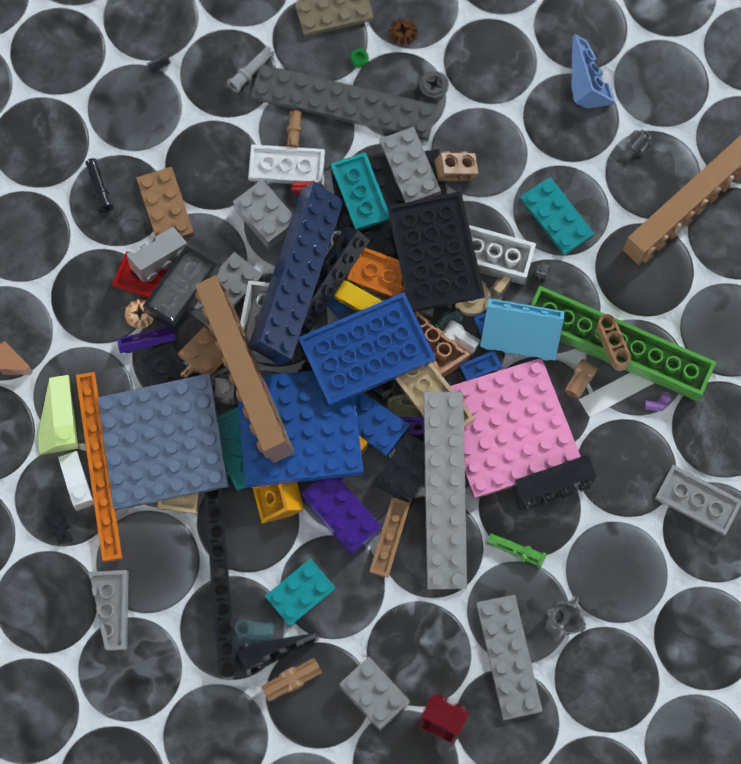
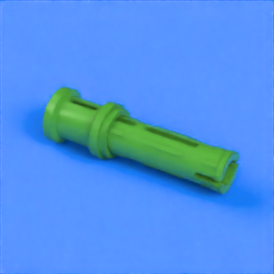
[487,533,547,569]

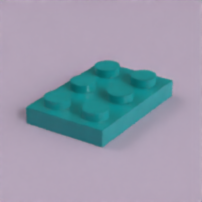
[265,558,336,627]

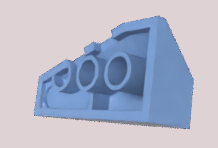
[572,34,615,109]

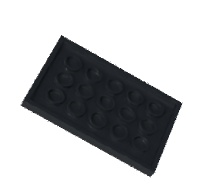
[387,191,485,312]

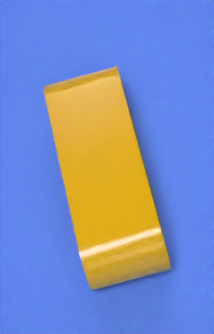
[333,280,382,312]

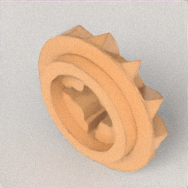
[125,298,154,329]

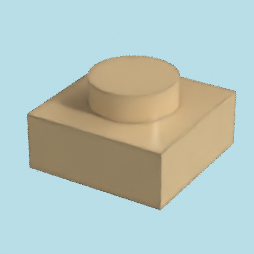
[493,275,511,299]

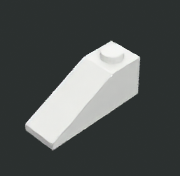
[58,451,94,511]

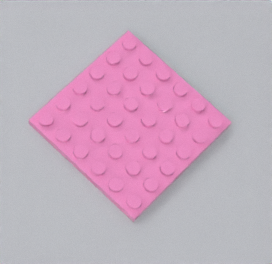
[450,358,581,499]

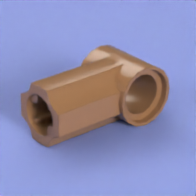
[565,359,598,399]

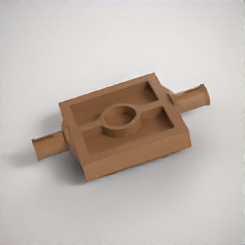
[178,326,224,379]

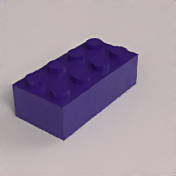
[301,478,382,556]

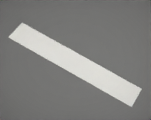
[579,373,654,417]

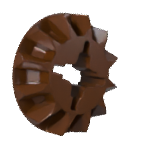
[389,18,417,46]

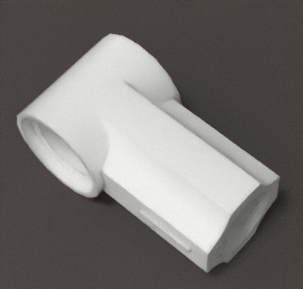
[443,320,481,355]

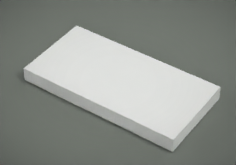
[248,144,325,186]

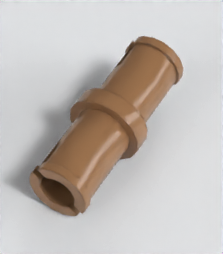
[287,111,301,148]

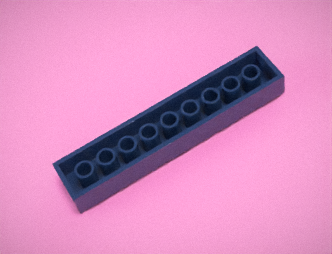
[248,182,344,365]

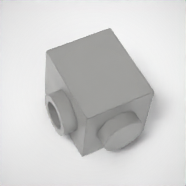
[214,378,236,405]

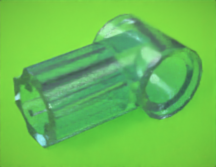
[234,619,274,641]

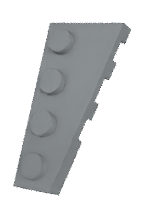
[88,570,129,651]

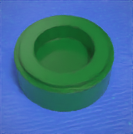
[351,49,369,68]

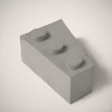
[126,227,188,284]

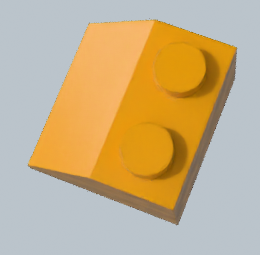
[252,482,304,523]

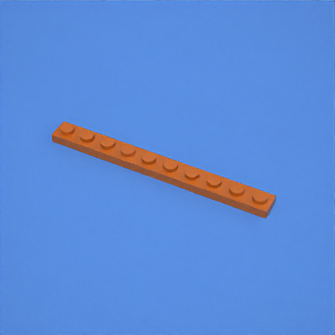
[76,372,123,563]

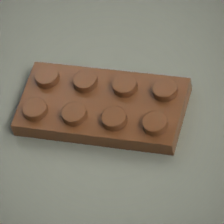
[136,167,194,238]

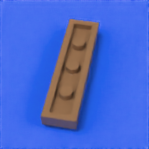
[369,498,410,578]

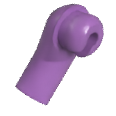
[644,392,672,411]

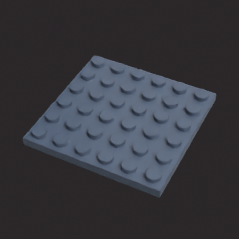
[98,374,229,510]

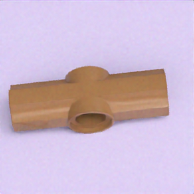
[261,658,322,702]

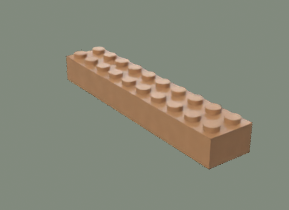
[623,135,741,266]
[195,275,295,463]

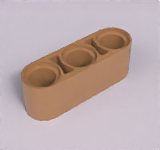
[596,314,631,371]

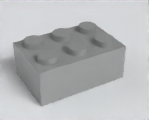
[233,180,293,250]
[339,657,410,731]

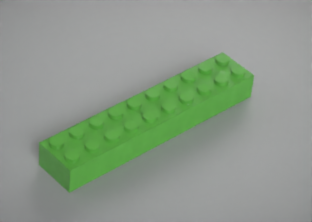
[530,286,716,402]

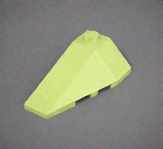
[38,375,79,455]

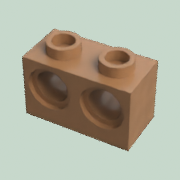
[434,151,479,181]

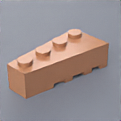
[414,311,471,378]

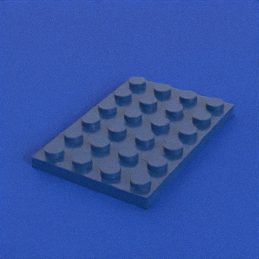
[298,292,436,407]

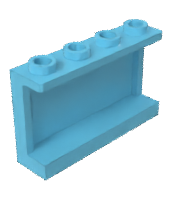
[480,298,564,361]

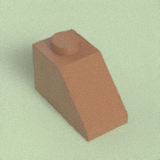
[0,341,33,375]

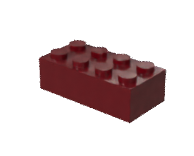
[418,694,469,745]

